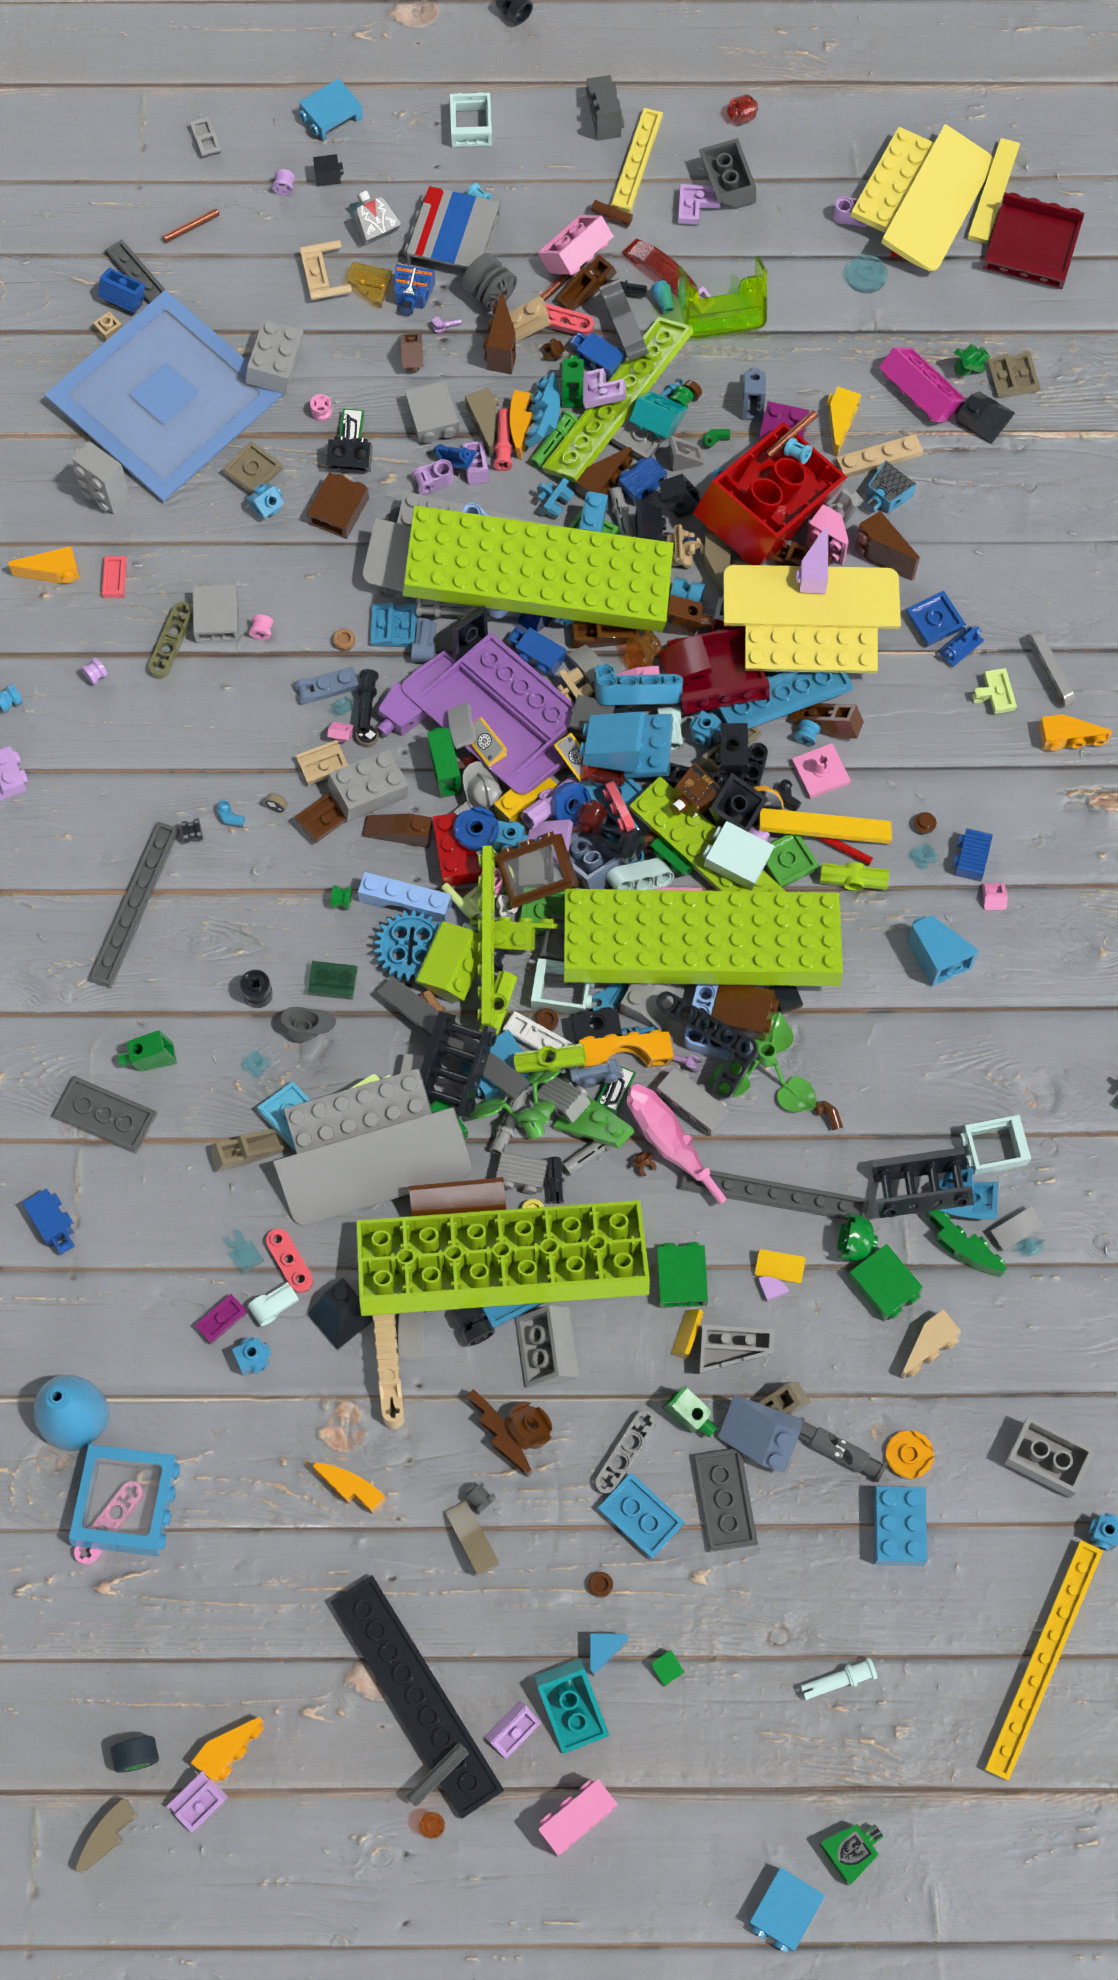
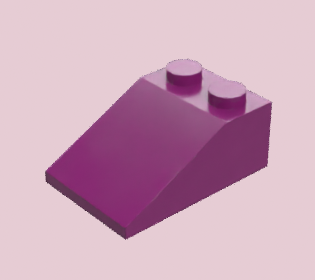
[758,401,809,442]

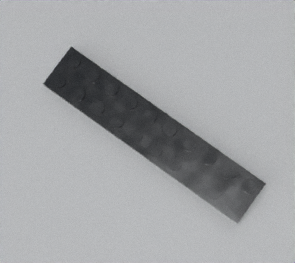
[330,1575,505,1819]

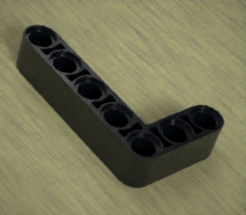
[650,743,768,788]
[656,991,759,1100]

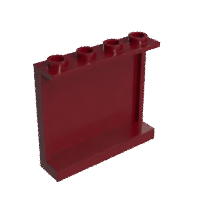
[983,192,1085,289]
[667,626,770,715]

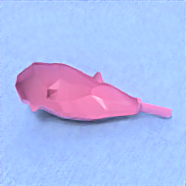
[627,1084,727,1205]

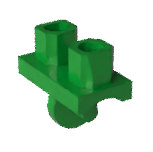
[954,344,990,377]

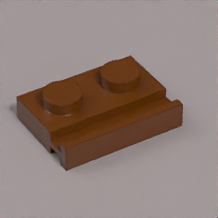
[295,793,346,843]

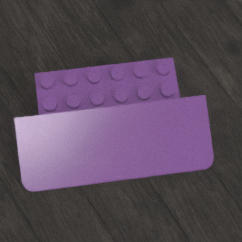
[402,632,575,794]

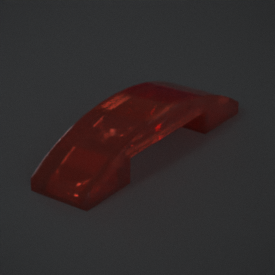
[622,239,697,301]

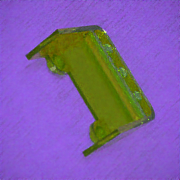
[678,256,768,338]

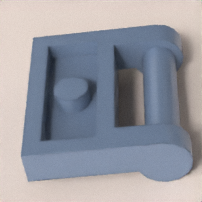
[570,1059,624,1088]

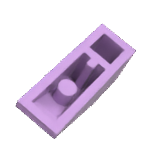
[796,529,828,594]

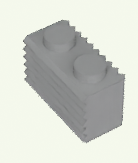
[537,1077,591,1124]
[496,1152,548,1194]

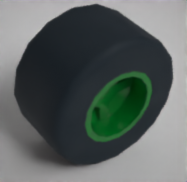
[110,1736,159,1773]

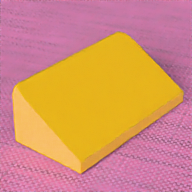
[754,1249,806,1284]
[671,1309,704,1360]

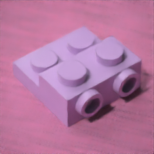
[0,746,29,800]

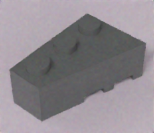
[586,75,624,141]

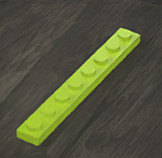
[478,846,495,1028]

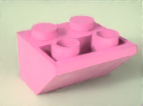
[806,504,849,565]

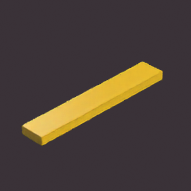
[758,808,892,844]

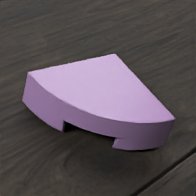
[758,1276,789,1301]

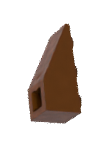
[575,447,633,499]

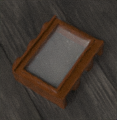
[494,831,579,909]

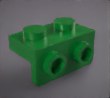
[651,838,694,875]

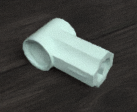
[657,706,683,751]
[248,1282,299,1327]

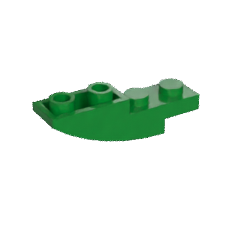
[926,1210,1007,1277]

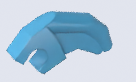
[593,983,628,1012]

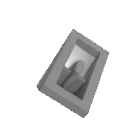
[668,436,705,472]

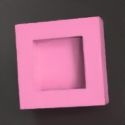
[327,721,354,742]

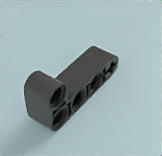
[599,279,649,362]

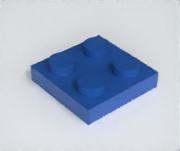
[905,590,966,647]

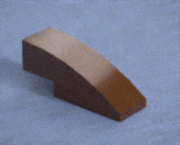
[556,255,617,311]
[570,621,640,648]

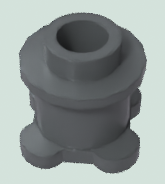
[465,1483,496,1514]

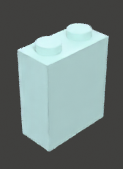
[703,821,774,891]

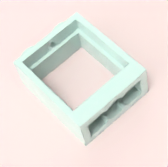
[450,92,492,147]
[531,958,595,1015]
[960,1115,1031,1176]

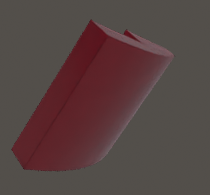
[659,635,712,685]

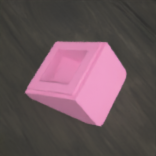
[982,883,1008,910]

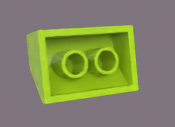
[415,921,482,1003]

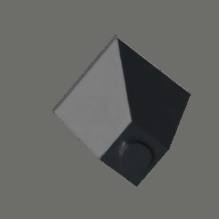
[957,391,1015,444]
[452,606,488,662]
[709,773,768,832]
[308,1278,373,1350]

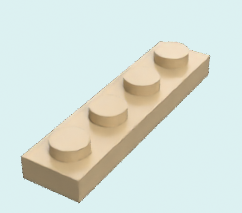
[836,434,923,478]

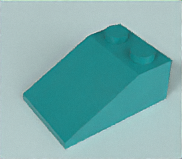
[534,1658,610,1754]

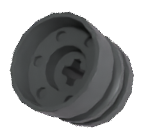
[462,253,517,310]

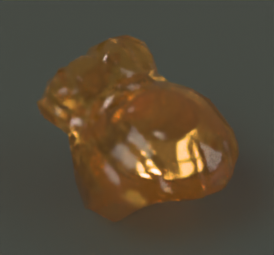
[623,630,662,670]

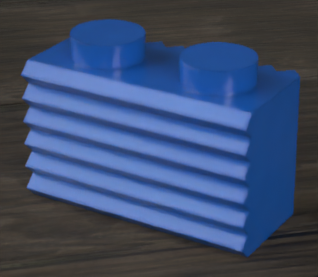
[97,268,145,313]
[618,456,667,505]
[952,828,993,881]

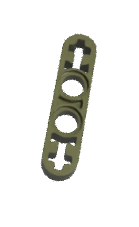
[149,602,193,679]

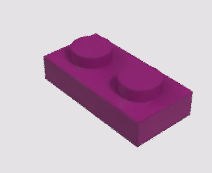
[195,1294,248,1345]

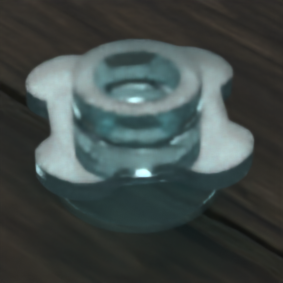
[333,697,355,715]
[912,843,939,869]
[243,1051,271,1078]
[1020,1237,1045,1257]

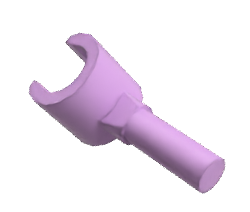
[431,317,462,333]
[673,1055,703,1072]

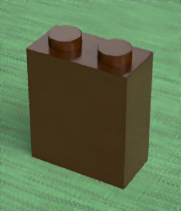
[307,472,369,539]
[710,984,779,1041]

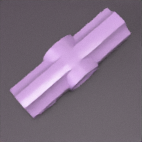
[521,777,580,829]

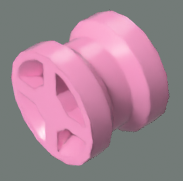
[310,394,332,421]
[249,614,274,640]

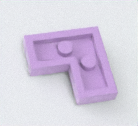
[678,184,720,224]
[583,368,626,409]

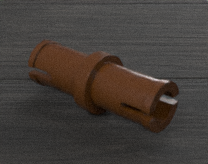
[591,199,633,227]

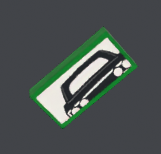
[339,408,364,449]
[597,1066,636,1115]

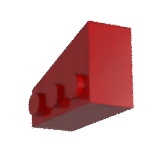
[432,813,482,887]

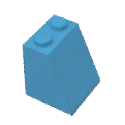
[579,712,645,773]
[907,915,979,987]

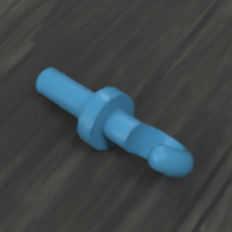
[660,378,685,397]
[622,1026,655,1036]

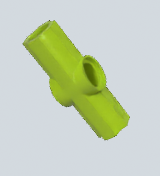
[820,862,889,891]
[479,971,518,1036]
[514,1044,587,1074]

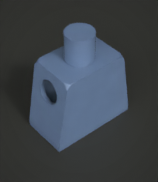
[742,367,766,421]

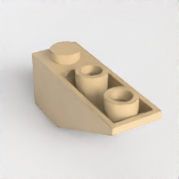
[901,1309,961,1379]

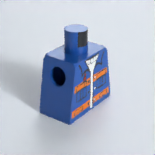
[394,264,435,315]

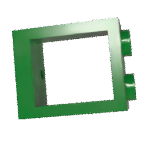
[427,728,462,798]

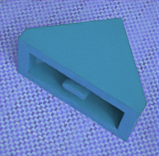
[590,1634,629,1676]

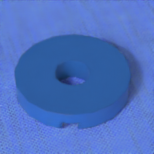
[551,781,591,826]
[454,807,499,851]

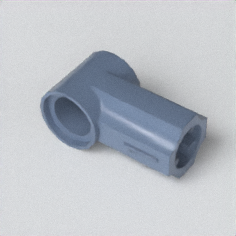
[411,619,437,663]

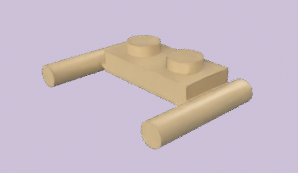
[300,240,352,300]

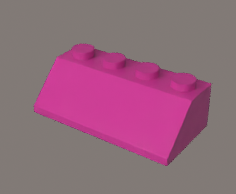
[879,347,967,422]

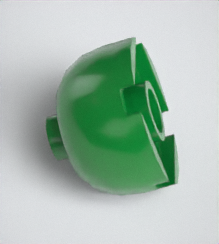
[837,1213,878,1262]

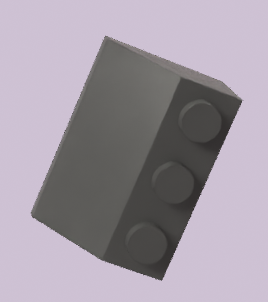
[699,138,756,207]

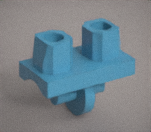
[537,478,575,519]

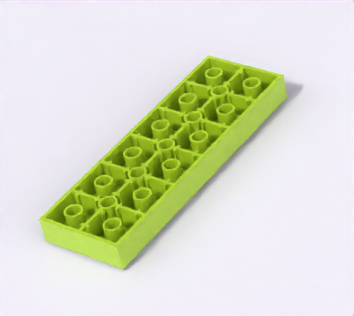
[402,505,674,633]
[564,889,843,986]
[356,1200,650,1316]

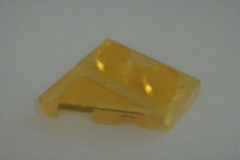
[347,262,392,308]

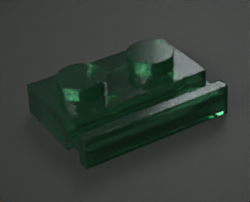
[308,961,358,999]

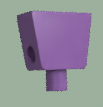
[376,682,429,737]

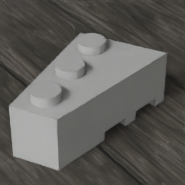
[699,1324,775,1374]

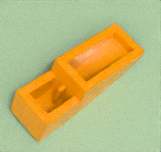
[510,389,533,460]
[313,1462,386,1514]

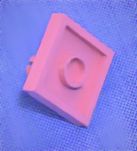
[791,743,851,799]

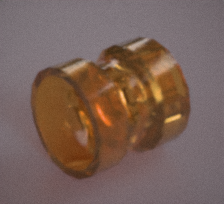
[419,1812,446,1840]

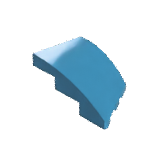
[939,1168,999,1219]

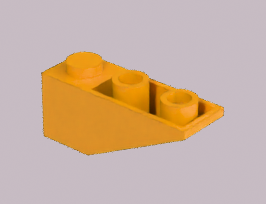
[1038,714,1112,751]
[191,1717,265,1783]

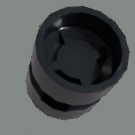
[496,0,533,25]
[240,970,273,1008]
[453,1307,495,1347]

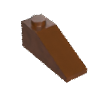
[790,703,864,739]
[363,813,433,848]

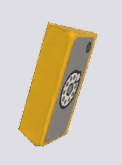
[470,717,507,767]
[553,733,597,782]

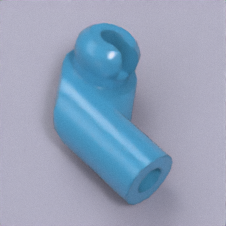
[216,800,245,827]

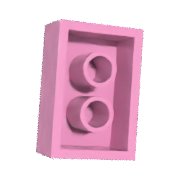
[537,215,614,275]
[538,1779,618,1857]

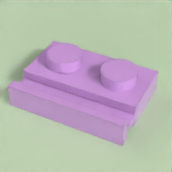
[167,1771,228,1833]

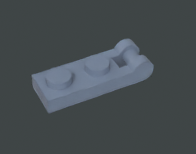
[294,666,359,704]

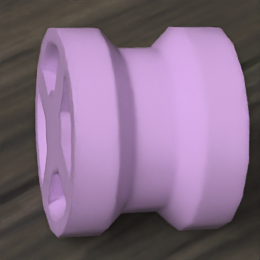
[273,169,295,195]
[81,657,108,685]

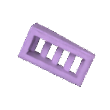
[462,441,489,485]

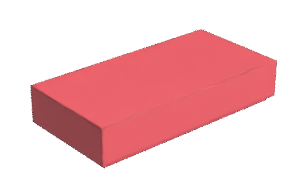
[102,556,127,598]

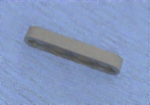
[1027,631,1075,707]
[596,1411,656,1495]

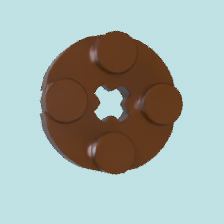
[505,1402,552,1450]

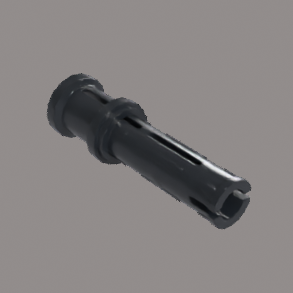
[356,669,379,734]

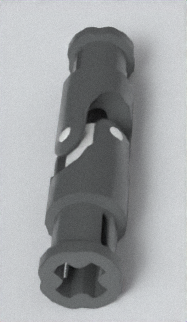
[799,1417,888,1482]

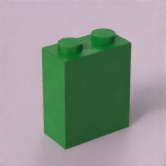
[657,1242,708,1308]
[848,1244,923,1321]

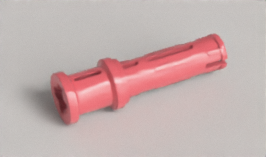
[493,408,513,471]

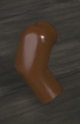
[642,832,661,854]
[814,1101,843,1131]

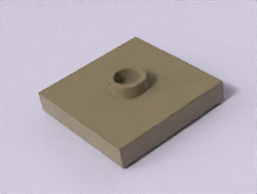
[223,441,283,494]

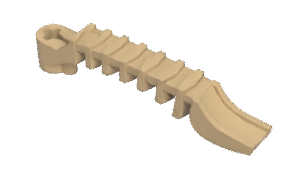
[373,1314,405,1429]

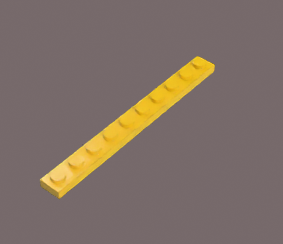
[984,1540,1103,1781]

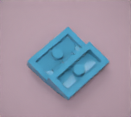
[370,602,419,647]

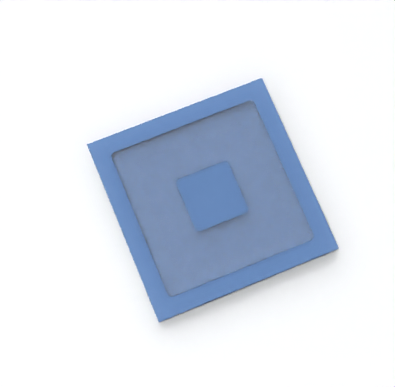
[45,290,284,502]

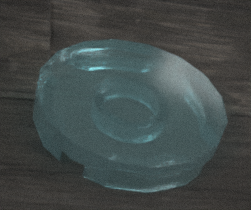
[846,255,887,293]

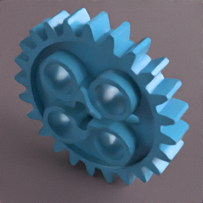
[374,910,440,983]

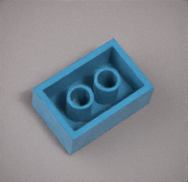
[873,1486,927,1566]

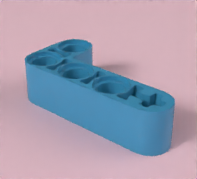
[594,664,683,705]

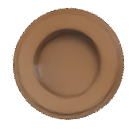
[333,629,355,651]

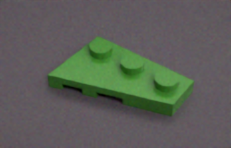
[553,1095,634,1148]

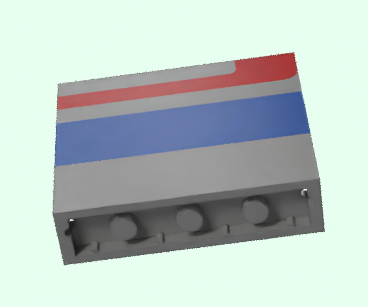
[404,186,501,269]

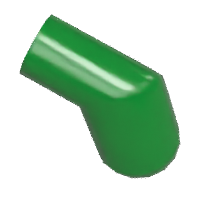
[702,429,730,448]

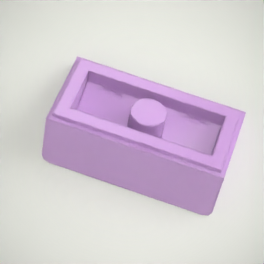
[485,1701,541,1759]

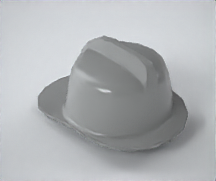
[462,762,501,812]

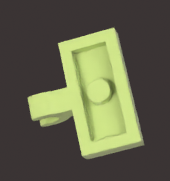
[972,668,1017,714]

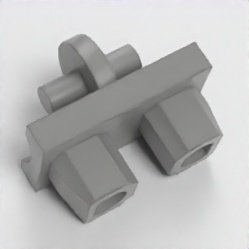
[828,489,862,526]

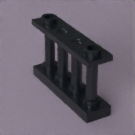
[420,1011,497,1118]
[871,1147,974,1218]

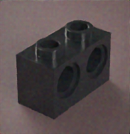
[326,436,373,472]

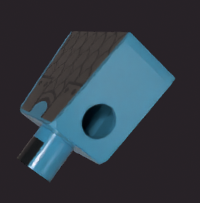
[865,460,917,513]

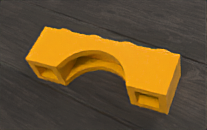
[578,1030,674,1069]

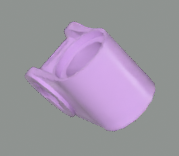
[832,196,869,227]
[411,459,454,495]

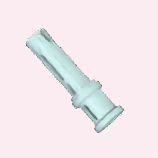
[800,1657,878,1701]

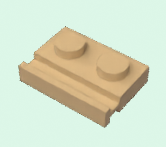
[509,296,551,342]
[296,740,348,786]

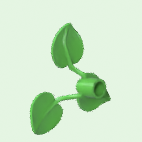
[708,1012,816,1112]
[466,1068,563,1139]

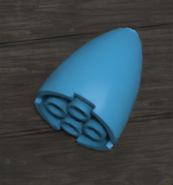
[33,1375,109,1451]

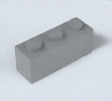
[656,1067,729,1137]

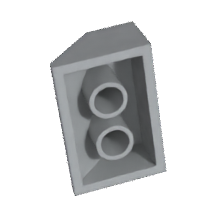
[620,983,686,1031]
[516,1305,579,1388]

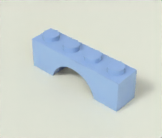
[358,872,452,923]

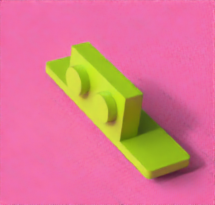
[469,916,561,950]

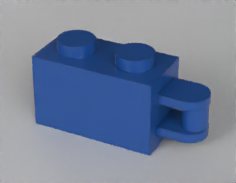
[568,332,625,381]
[506,627,566,678]
[22,1188,75,1255]

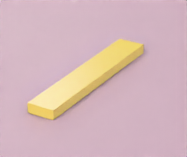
[611,108,663,213]
[968,138,1020,244]

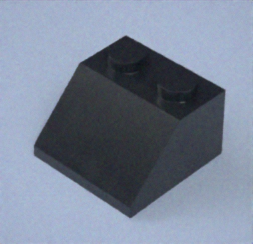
[635,499,667,542]

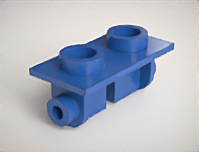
[434,444,478,469]
[938,625,984,667]

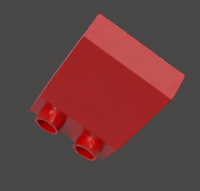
[693,422,847,565]

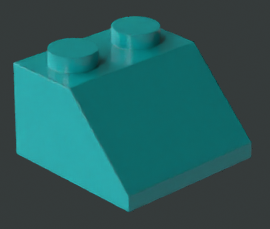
[629,391,688,439]

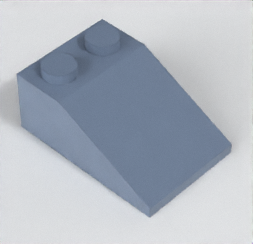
[568,825,626,889]
[718,1394,803,1473]

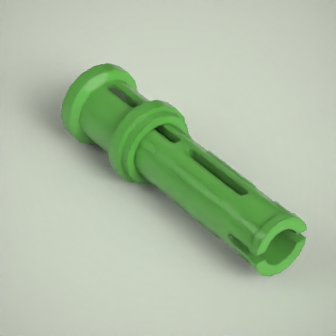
[529,410,578,468]

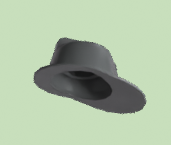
[281,1007,336,1042]

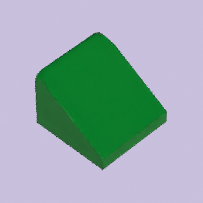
[650,1650,685,1687]

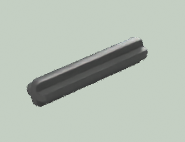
[407,1743,469,1806]

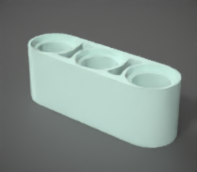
[606,858,674,890]

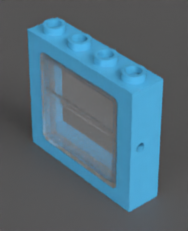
[69,1444,180,1557]

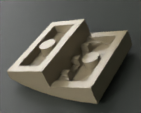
[988,351,1041,397]

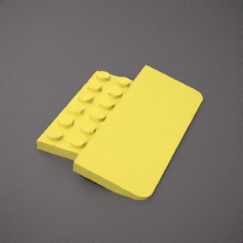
[850,124,993,271]
[723,565,901,673]

